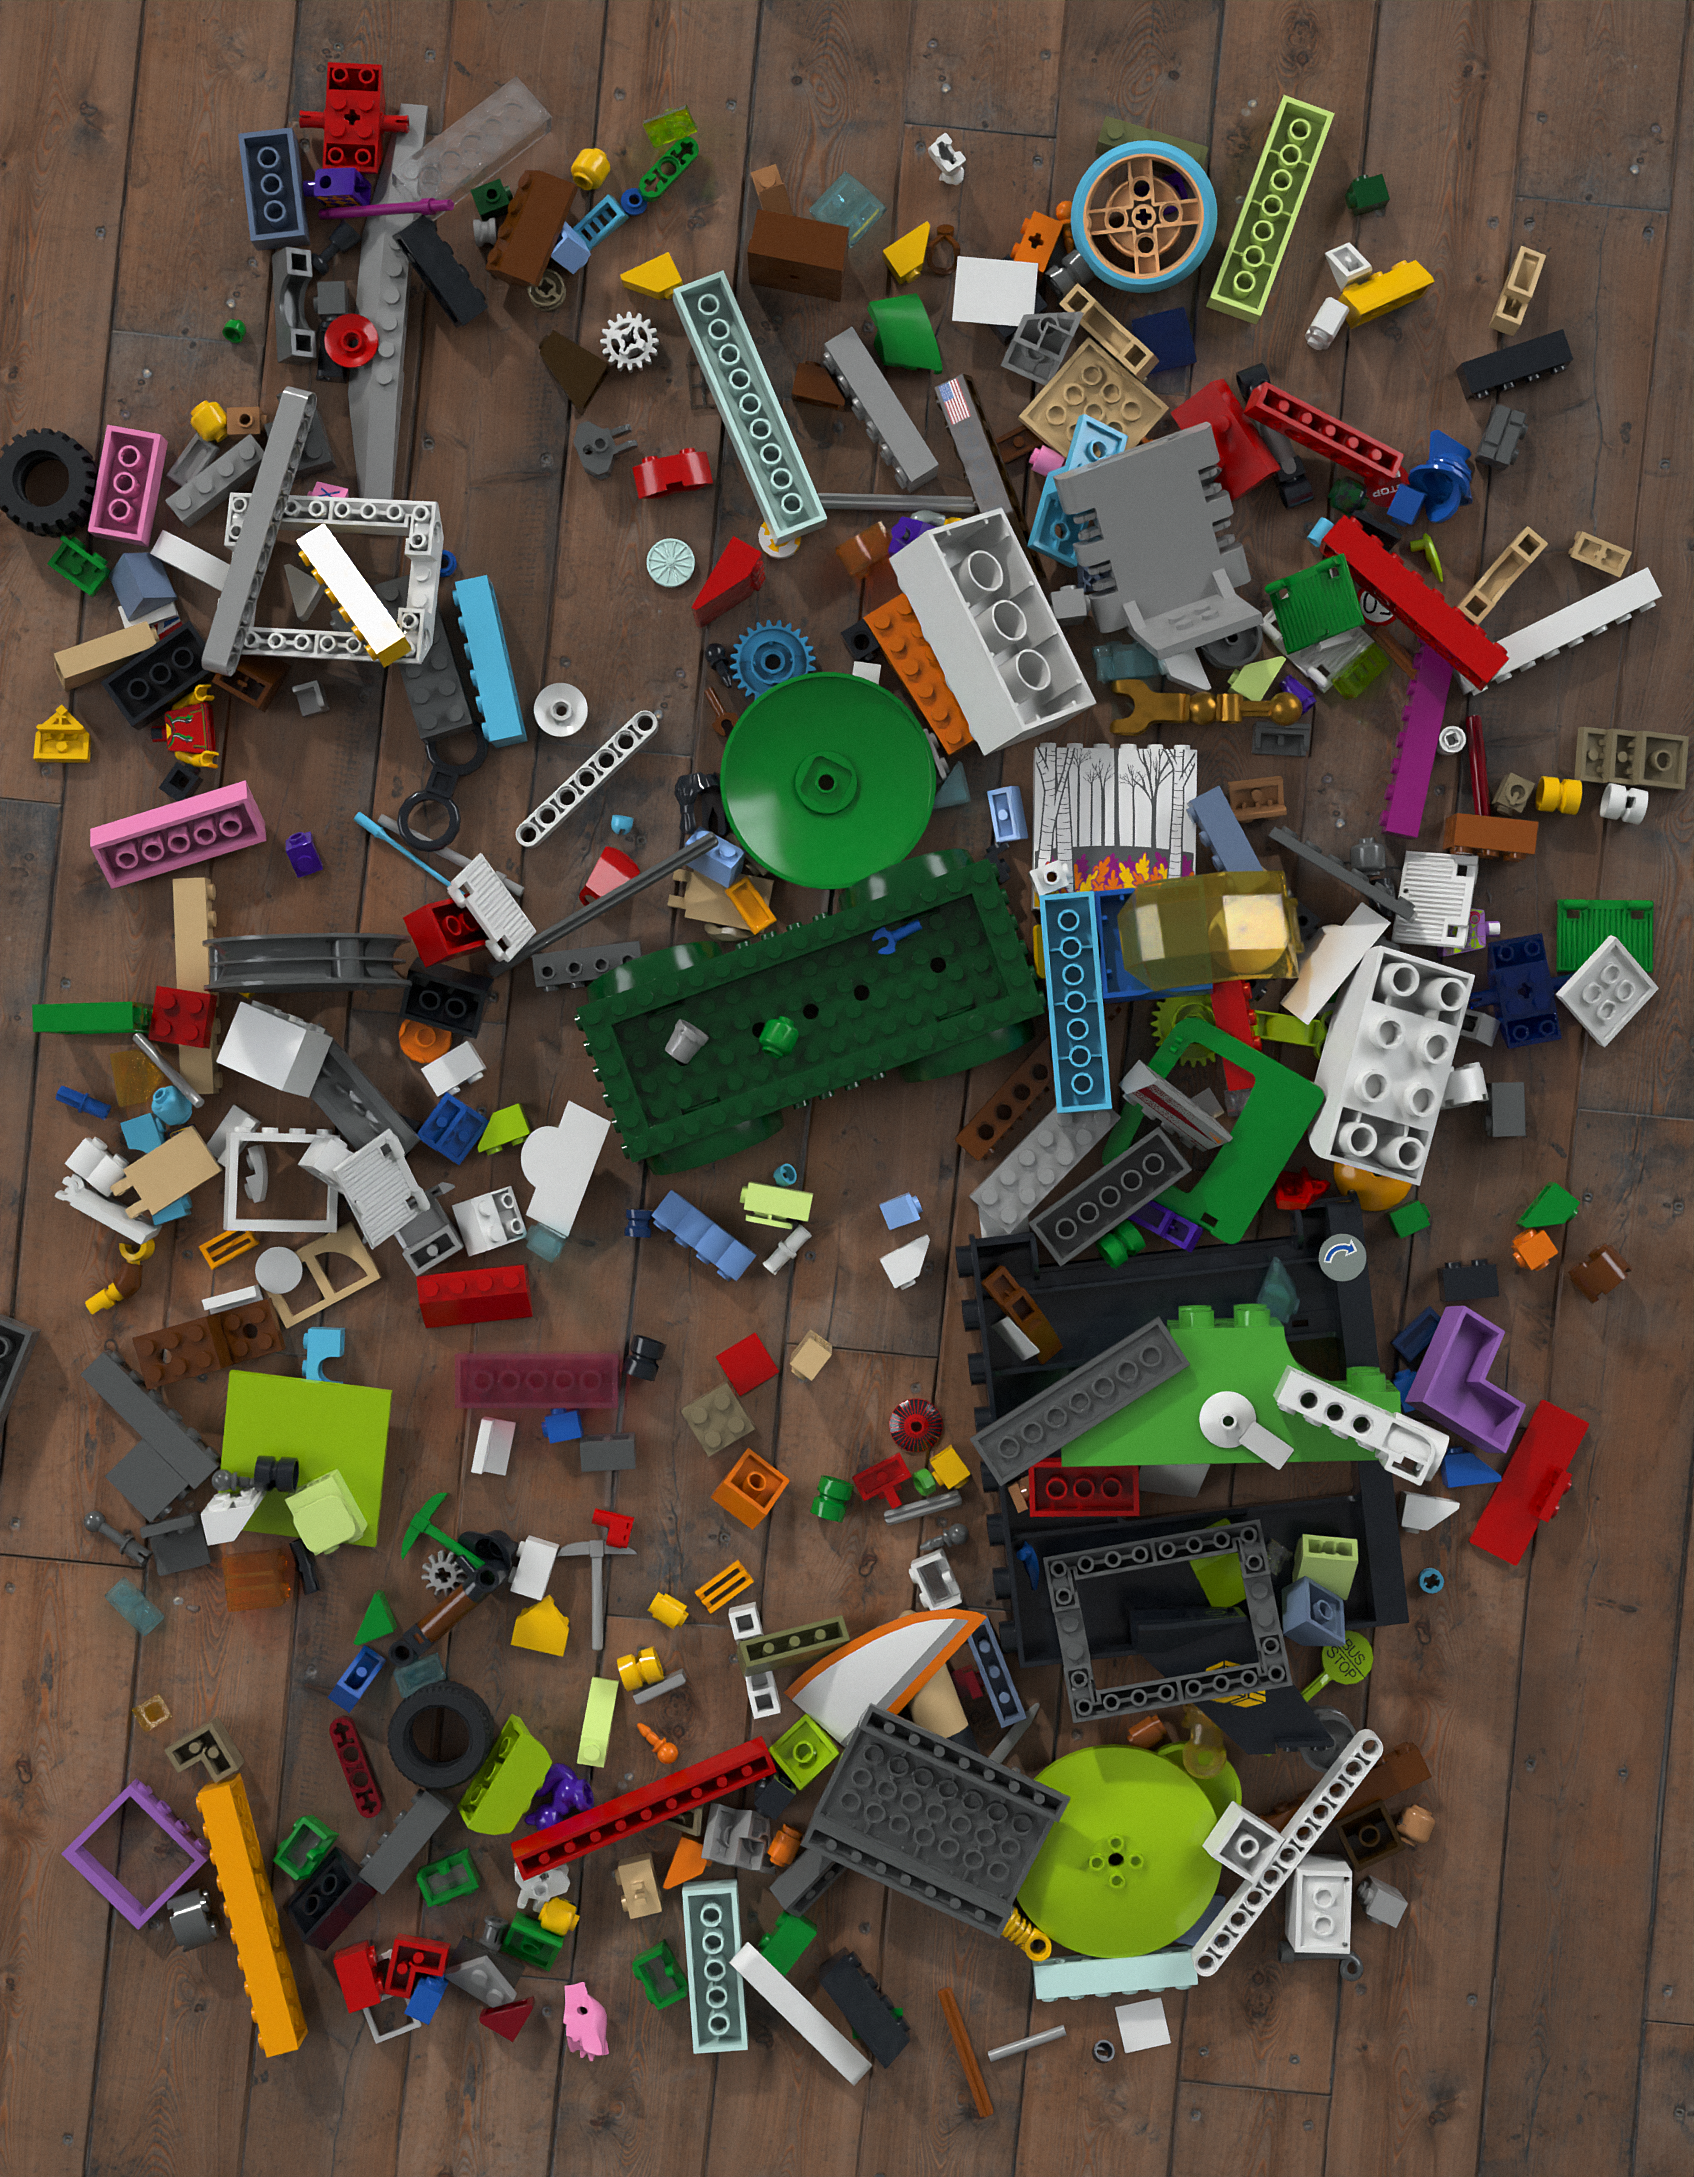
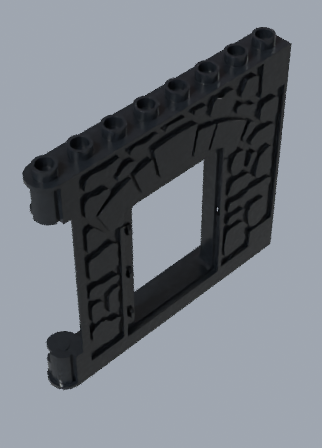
[955,1189,1409,1668]

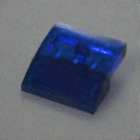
[1131,307,1197,375]

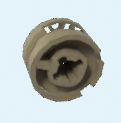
[527,269,566,312]

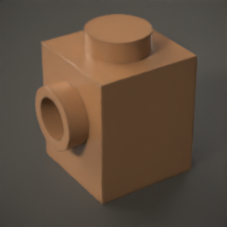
[227,407,269,441]

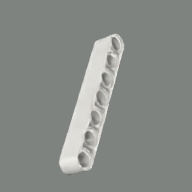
[516,710,659,849]
[729,1942,872,2086]

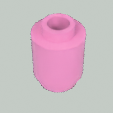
[1029,445,1066,477]

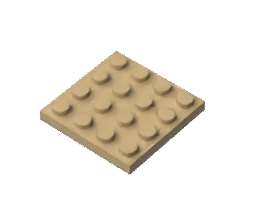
[1018,337,1169,460]

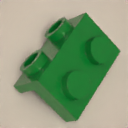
[47,535,111,598]

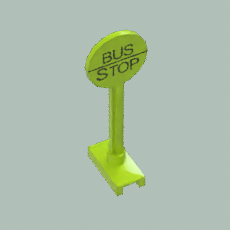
[1263,1630,1373,1757]

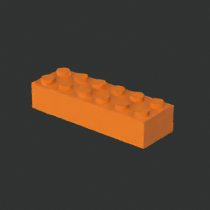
[863,593,975,758]

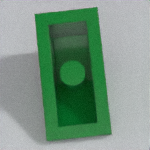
[1516,1182,1580,1228]

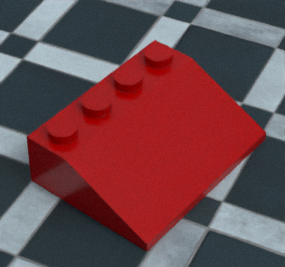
[691,536,766,628]

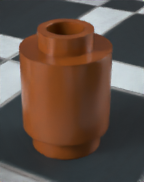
[1126,1714,1168,1749]

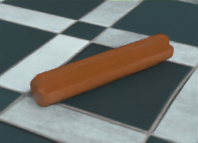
[1371,625,1417,680]

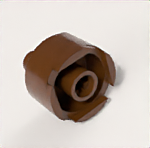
[1568,1243,1633,1304]

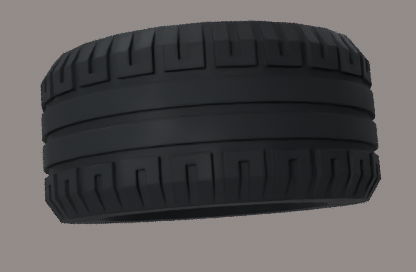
[387,1680,494,1790]

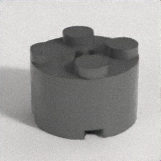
[167,1888,221,1953]

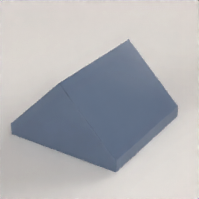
[109,553,178,622]

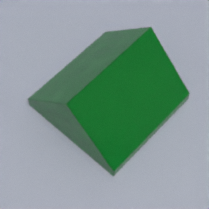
[500,1911,566,1972]

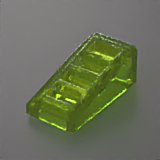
[1331,643,1390,700]

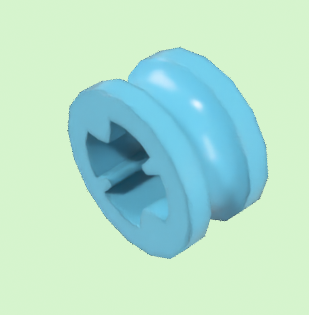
[1418,1568,1444,1594]

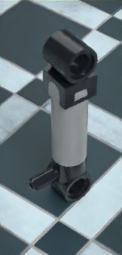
[1236,363,1314,510]

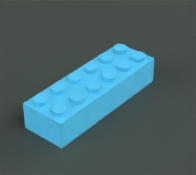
[452,575,528,748]

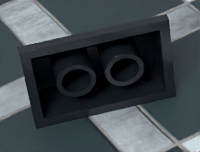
[399,957,494,1039]
[283,1847,378,1951]

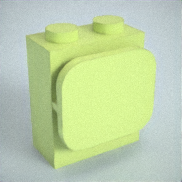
[740,1181,813,1229]
[285,1469,368,1556]
[1292,1534,1358,1600]

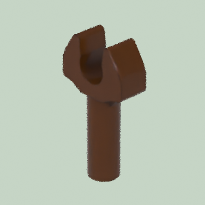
[704,687,738,737]

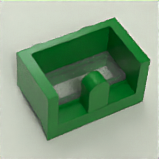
[273,1815,340,1881]
[416,1847,481,1907]
[632,1939,689,2011]

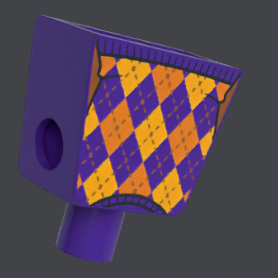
[303,168,372,208]

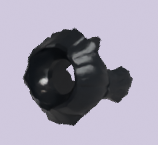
[674,771,729,835]

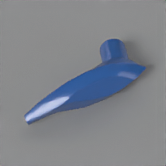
[1016,1541,1039,1590]

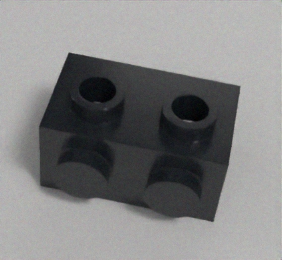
[753,1766,796,1821]

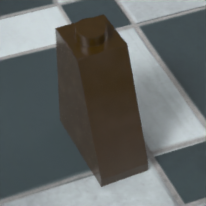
[539,330,610,416]

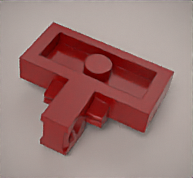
[852,1452,912,1509]

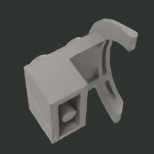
[362,1182,464,1276]

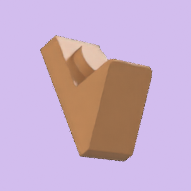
[751,164,793,216]

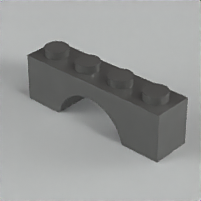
[272,247,317,366]

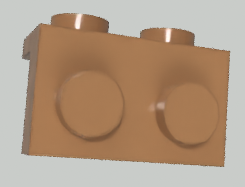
[1228,776,1287,823]

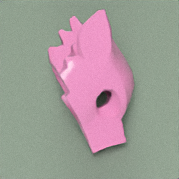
[563,1982,609,2061]

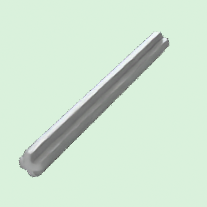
[817,493,975,513]

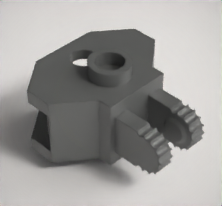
[573,421,638,481]

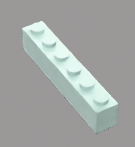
[1032,1945,1198,2002]

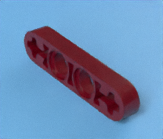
[329,1715,383,1818]

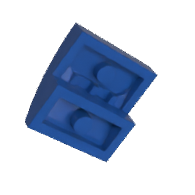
[416,1092,490,1165]

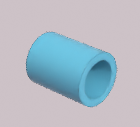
[1307,517,1334,548]

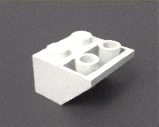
[452,1186,528,1256]
[200,1487,267,1545]

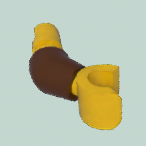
[85,1238,155,1315]

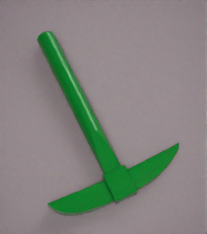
[401,1493,495,1581]

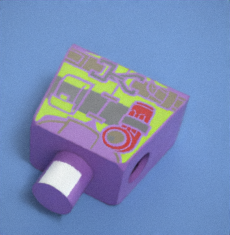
[1437,908,1500,957]

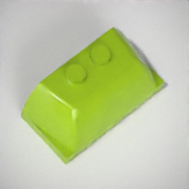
[457,1714,552,1835]

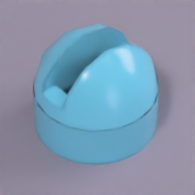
[611,815,634,835]
[773,1164,797,1187]

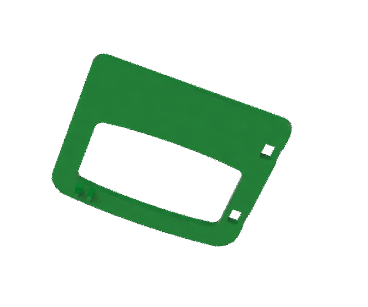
[1102,1017,1324,1244]

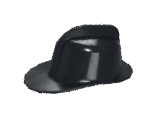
[458,1530,519,1571]

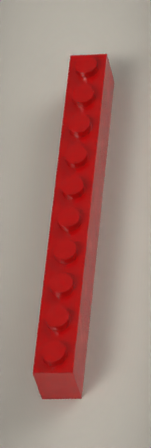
[511,1736,777,1881]

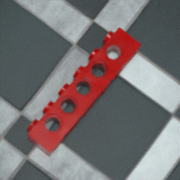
[1243,382,1404,486]

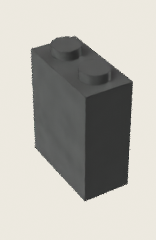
[105,1438,192,1522]

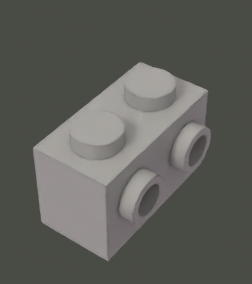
[1048,585,1091,627]
[1357,1875,1408,1928]

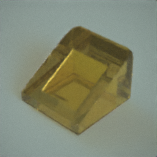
[132,1693,172,1732]

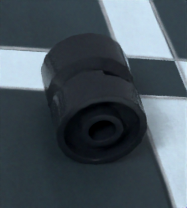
[622,1334,667,1381]
[254,1455,299,1493]

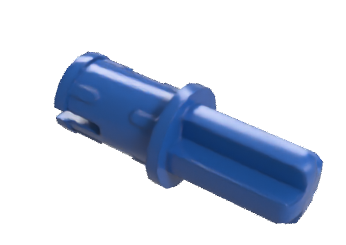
[56,1086,111,1121]

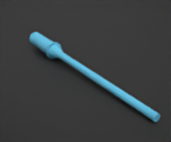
[353,812,465,895]

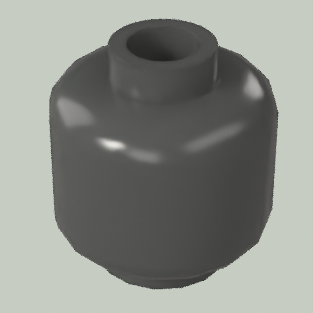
[1350,838,1386,877]

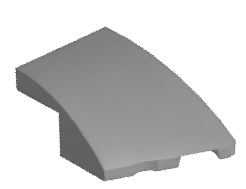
[1000,312,1084,386]
[701,1803,775,1875]

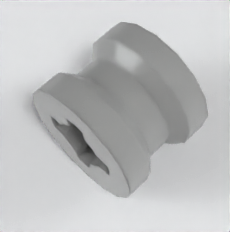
[473,217,498,247]

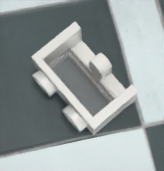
[909,1547,963,1611]

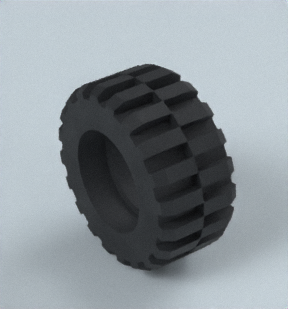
[0,428,99,538]

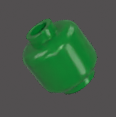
[759,1016,799,1059]

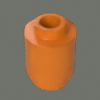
[767,1824,803,1867]

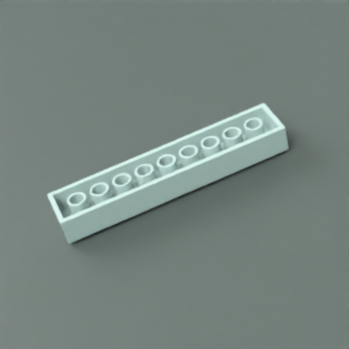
[673,270,827,546]

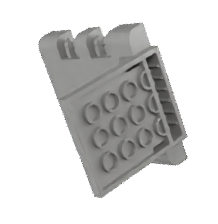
[1053,421,1264,661]

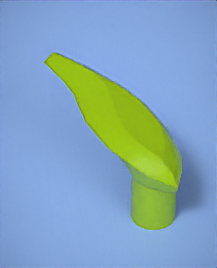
[1410,533,1443,583]

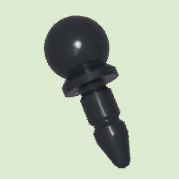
[704,643,732,688]

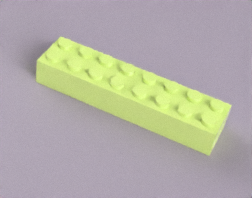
[1206,95,1335,325]

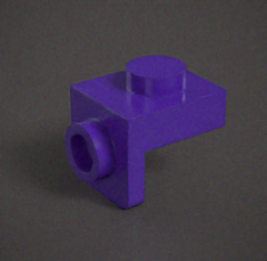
[285,832,323,878]

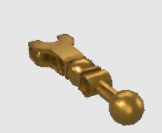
[1109,679,1303,736]

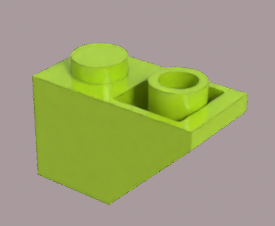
[477,1103,532,1155]

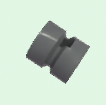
[1044,250,1095,301]

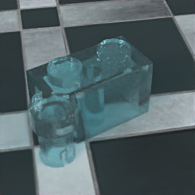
[1091,640,1159,683]

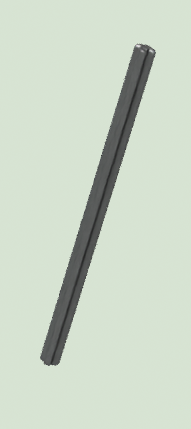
[487,832,719,977]

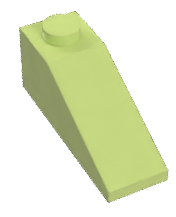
[577,1677,619,1768]

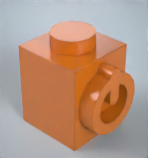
[1511,1227,1559,1271]

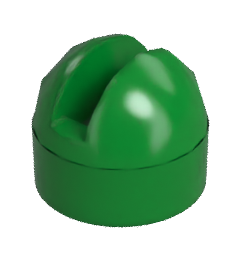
[222,319,246,343]

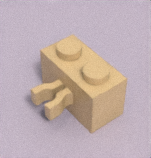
[615,1852,663,1919]

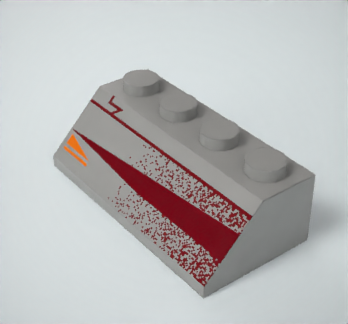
[1118,1060,1233,1152]

